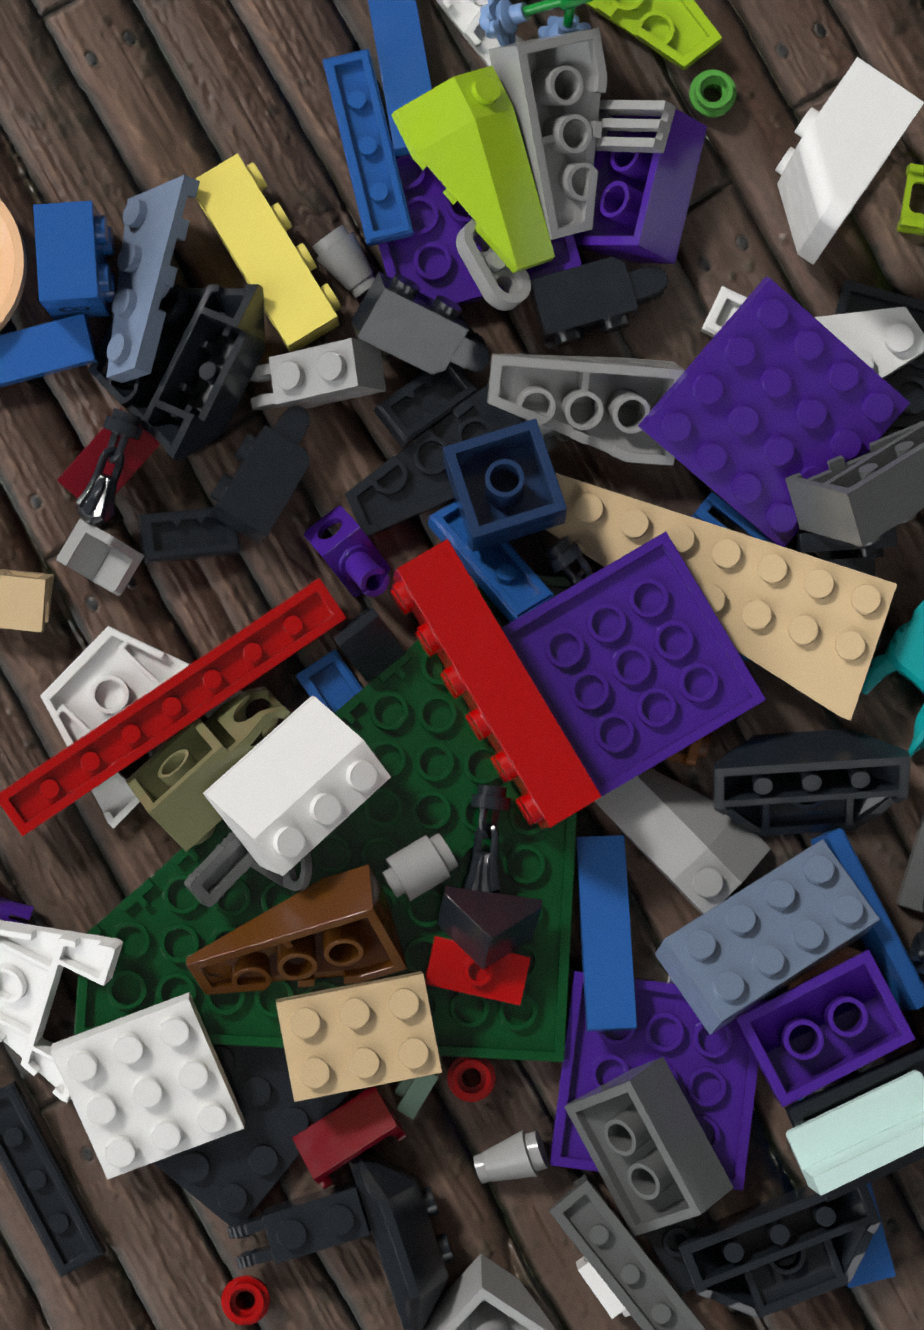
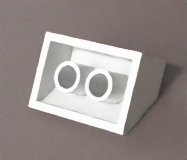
[203,696,391,876]

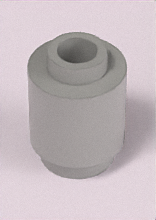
[382,833,459,901]

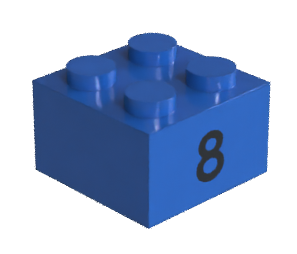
[33,201,117,320]

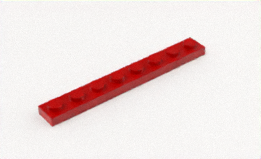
[0,578,346,837]

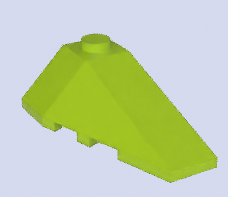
[391,65,555,274]

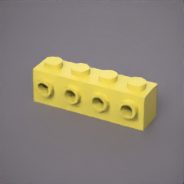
[195,153,342,352]

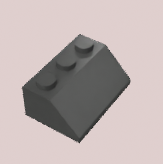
[564,1057,734,1237]

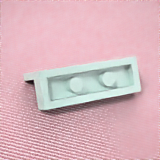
[786,1070,924,1195]

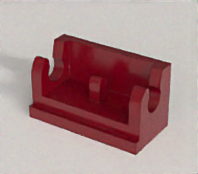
[57,408,160,499]
[292,1086,407,1189]

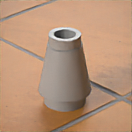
[312,224,375,299]
[473,1129,549,1184]

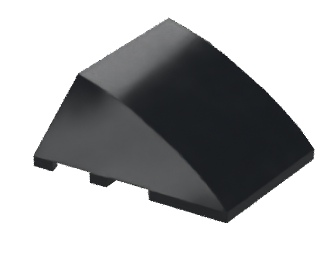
[88,284,265,462]

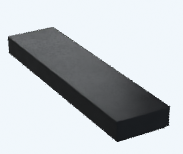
[0,1081,106,1278]

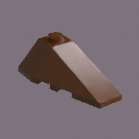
[186,865,407,995]

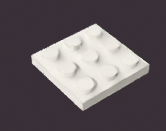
[50,992,245,1180]

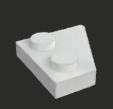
[814,307,924,379]

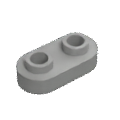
[456,219,531,311]

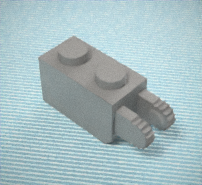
[250,338,386,411]

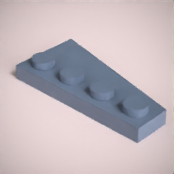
[107,175,200,383]

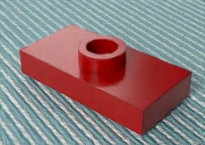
[425,936,531,1005]

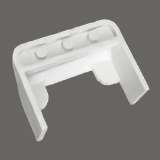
[775,57,924,265]

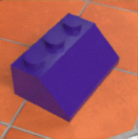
[573,109,707,264]
[736,950,915,1107]

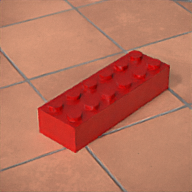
[390,539,602,829]

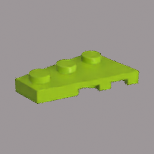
[585,0,722,71]

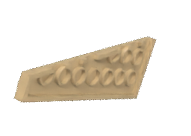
[545,473,897,721]

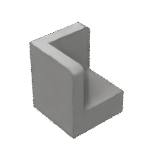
[56,519,144,596]

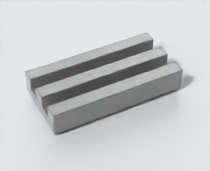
[595,100,676,153]

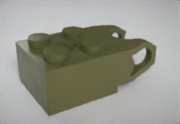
[125,686,291,852]

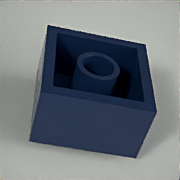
[443,418,567,552]

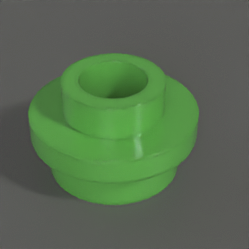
[689,69,737,118]

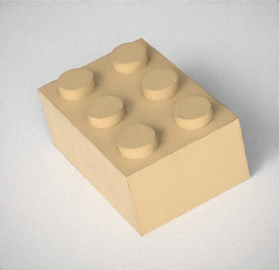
[276,971,442,1102]

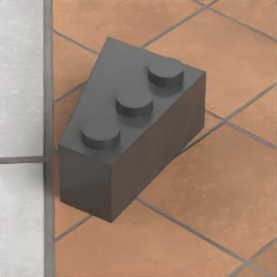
[785,421,924,547]

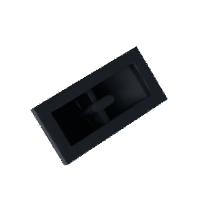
[332,607,406,682]
[437,886,542,970]

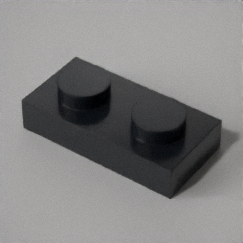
[793,527,897,560]

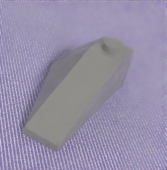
[489,27,607,240]
[487,353,685,466]
[594,768,771,915]
[423,1254,556,1330]

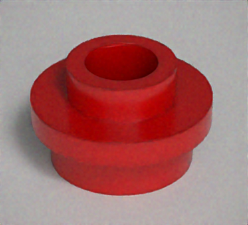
[447,1057,496,1102]
[221,1275,270,1325]

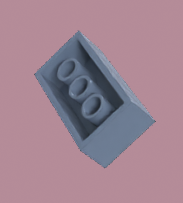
[655,839,880,1035]

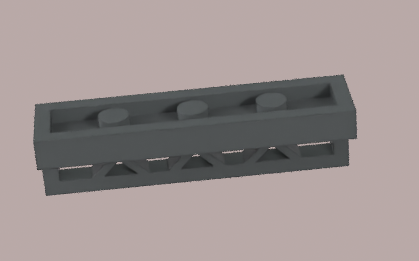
[548,1173,708,1330]

